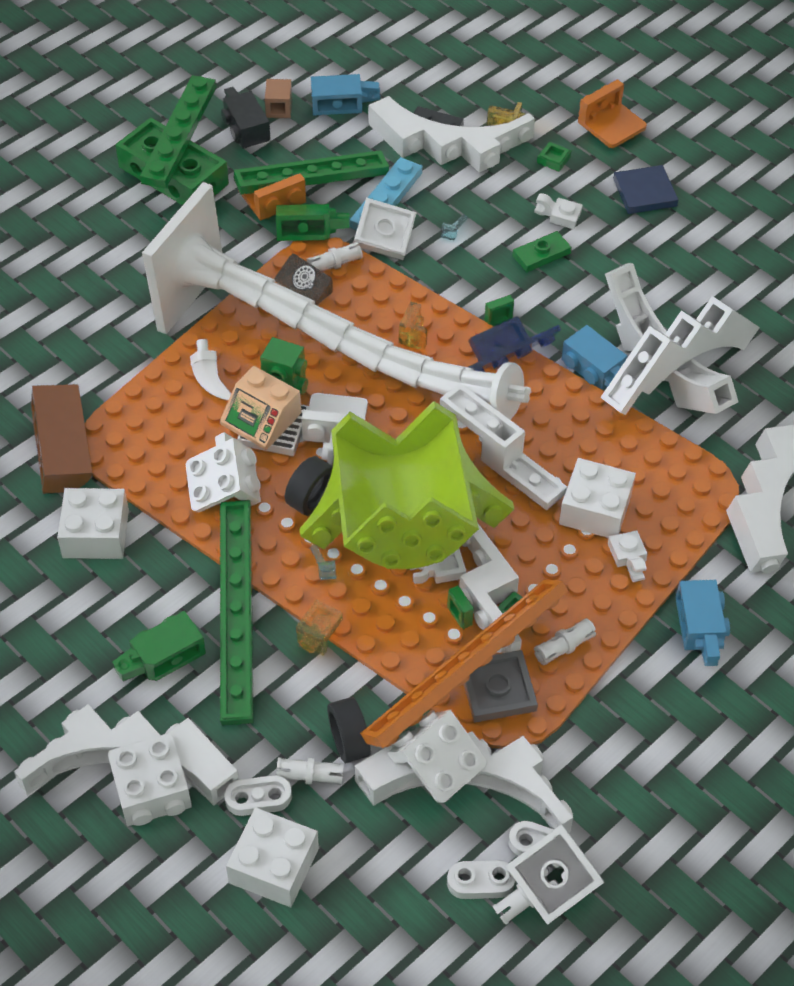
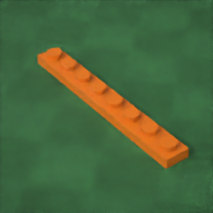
[360,579,568,748]

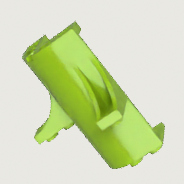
[300,401,514,569]

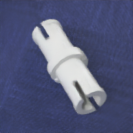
[307,242,363,273]
[534,618,596,665]
[276,757,344,785]

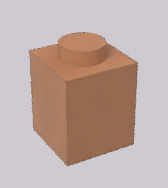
[265,79,292,118]

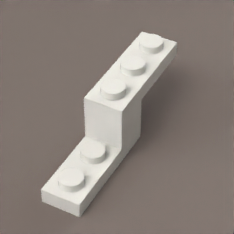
[440,383,567,510]
[459,524,522,653]

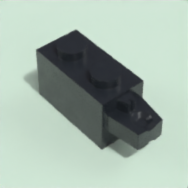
[221,87,271,149]

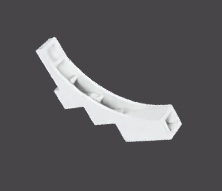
[368,96,535,173]
[605,263,739,414]
[14,704,239,806]
[355,731,573,833]

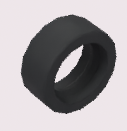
[285,456,333,516]
[327,697,371,763]

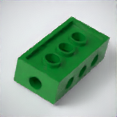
[115,117,229,205]

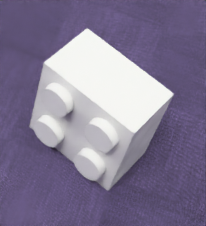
[559,458,636,538]
[57,488,129,559]
[226,807,319,907]

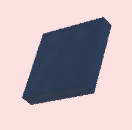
[613,165,678,214]

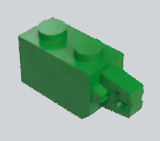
[276,204,350,241]
[112,611,206,681]

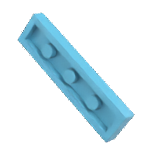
[350,157,423,230]

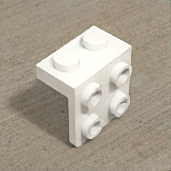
[301,393,368,443]
[186,438,261,513]
[387,710,487,803]
[108,734,192,827]

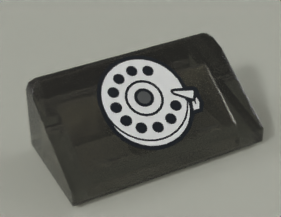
[275,253,333,305]

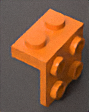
[578,79,647,148]
[238,173,306,221]

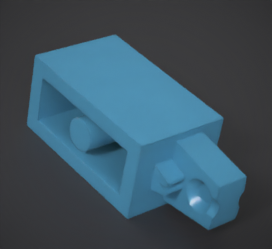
[311,74,380,115]
[561,325,628,390]
[675,579,730,666]

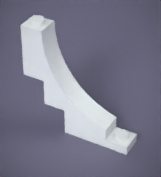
[600,296,760,415]
[726,425,794,573]

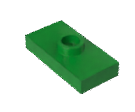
[512,231,572,273]

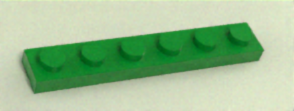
[140,75,217,189]
[233,150,389,195]

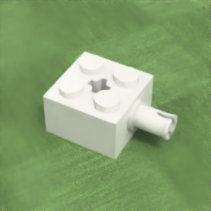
[493,824,604,925]

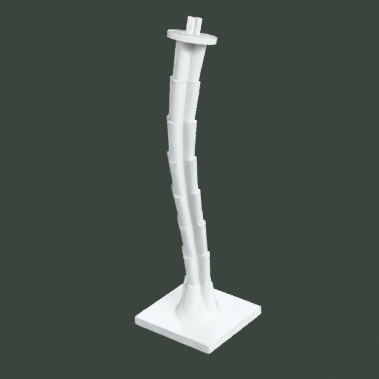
[142,182,531,419]

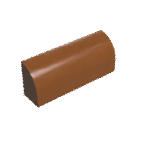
[31,384,92,494]

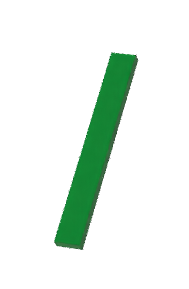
[220,500,254,726]

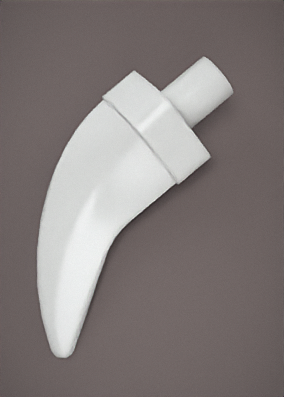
[190,339,231,400]

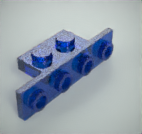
[468,316,561,372]

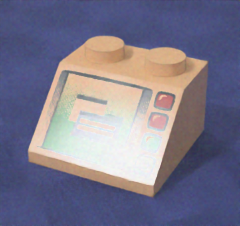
[220,366,301,450]

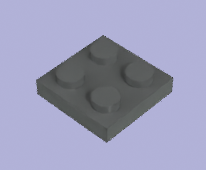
[464,650,538,723]

